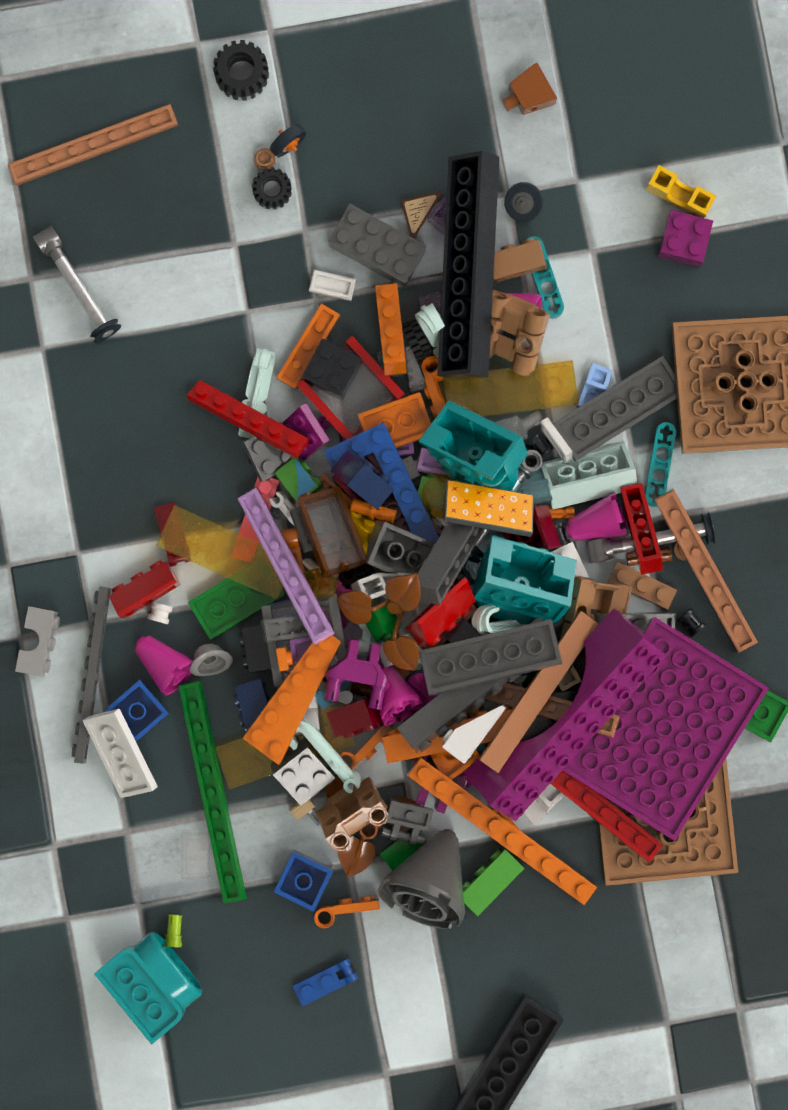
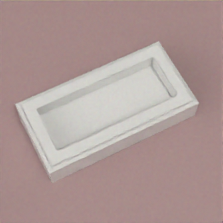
[309,270,356,301]
[541,417,572,462]

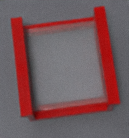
[297,336,405,440]

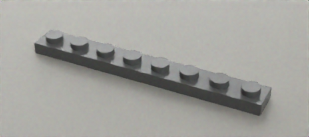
[72,586,111,764]

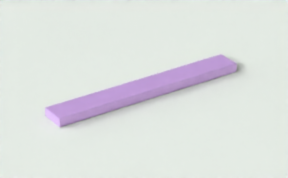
[237,488,334,645]

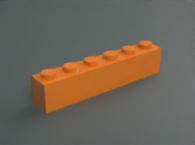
[382,706,512,764]

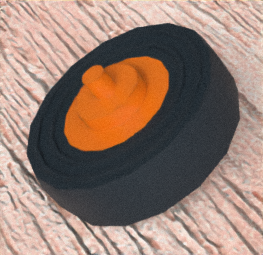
[270,124,306,158]

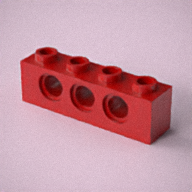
[620,483,663,575]

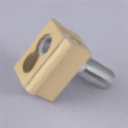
[289,799,320,826]

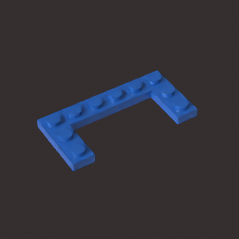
[324,423,439,571]

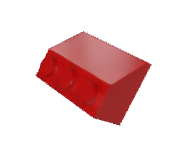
[109,560,181,619]
[405,577,476,648]

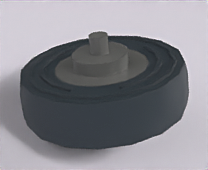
[504,182,543,222]

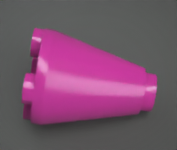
[379,663,424,726]

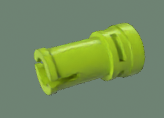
[164,914,182,947]

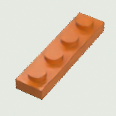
[276,303,340,390]

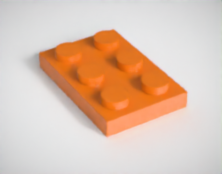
[358,392,431,456]

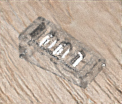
[405,346,427,395]

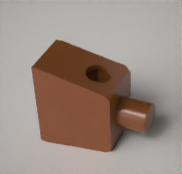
[502,63,557,115]

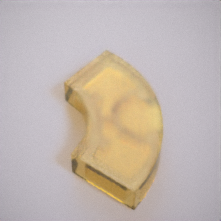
[303,568,338,598]

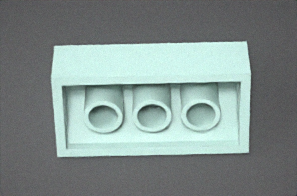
[541,442,637,509]

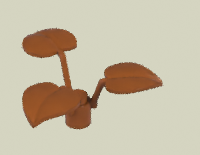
[337,573,421,670]
[326,774,421,877]

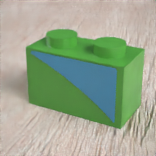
[275,458,324,502]

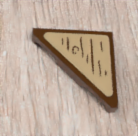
[401,191,441,239]

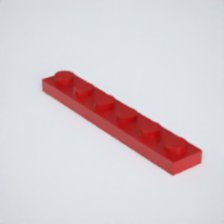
[187,380,309,459]
[550,770,663,863]

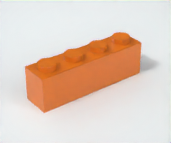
[375,283,407,376]

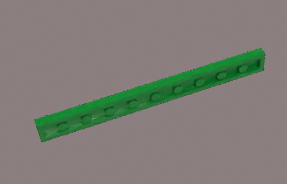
[178,681,247,903]

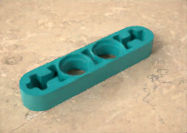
[526,236,564,319]
[645,422,676,507]

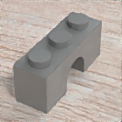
[15,606,60,677]

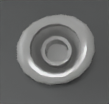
[190,643,233,676]

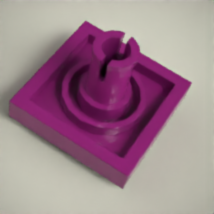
[282,403,330,461]

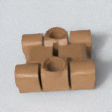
[489,290,550,376]
[560,575,632,646]
[316,777,388,851]

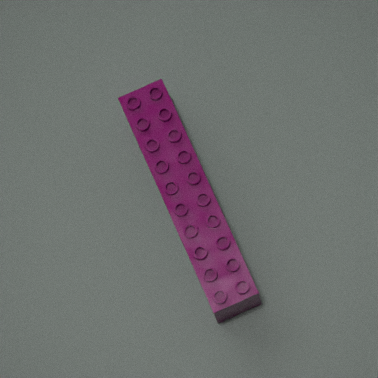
[464,608,667,821]

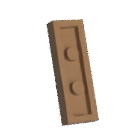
[607,562,677,610]

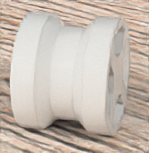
[147,602,173,624]

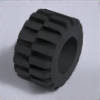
[213,40,269,101]

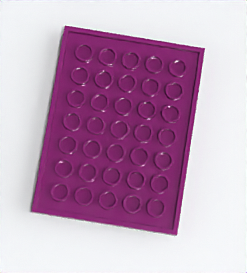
[563,617,769,841]

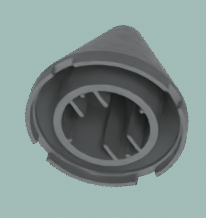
[378,829,465,929]

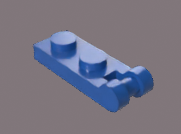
[293,958,358,1007]

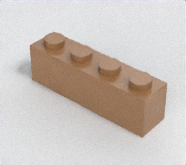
[493,238,547,284]

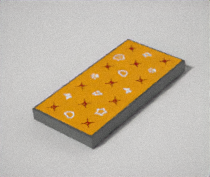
[443,479,534,537]

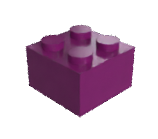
[658,210,713,268]

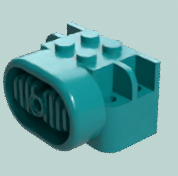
[419,400,528,491]
[473,535,577,625]
[94,932,202,1045]

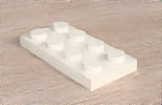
[83,709,158,798]

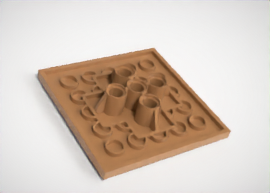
[671,316,788,454]
[599,759,738,886]

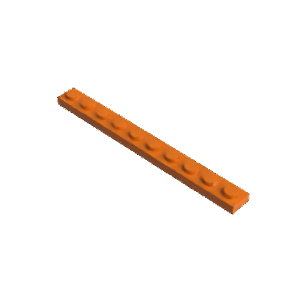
[407,757,597,905]

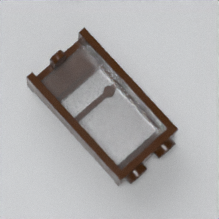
[295,486,367,578]

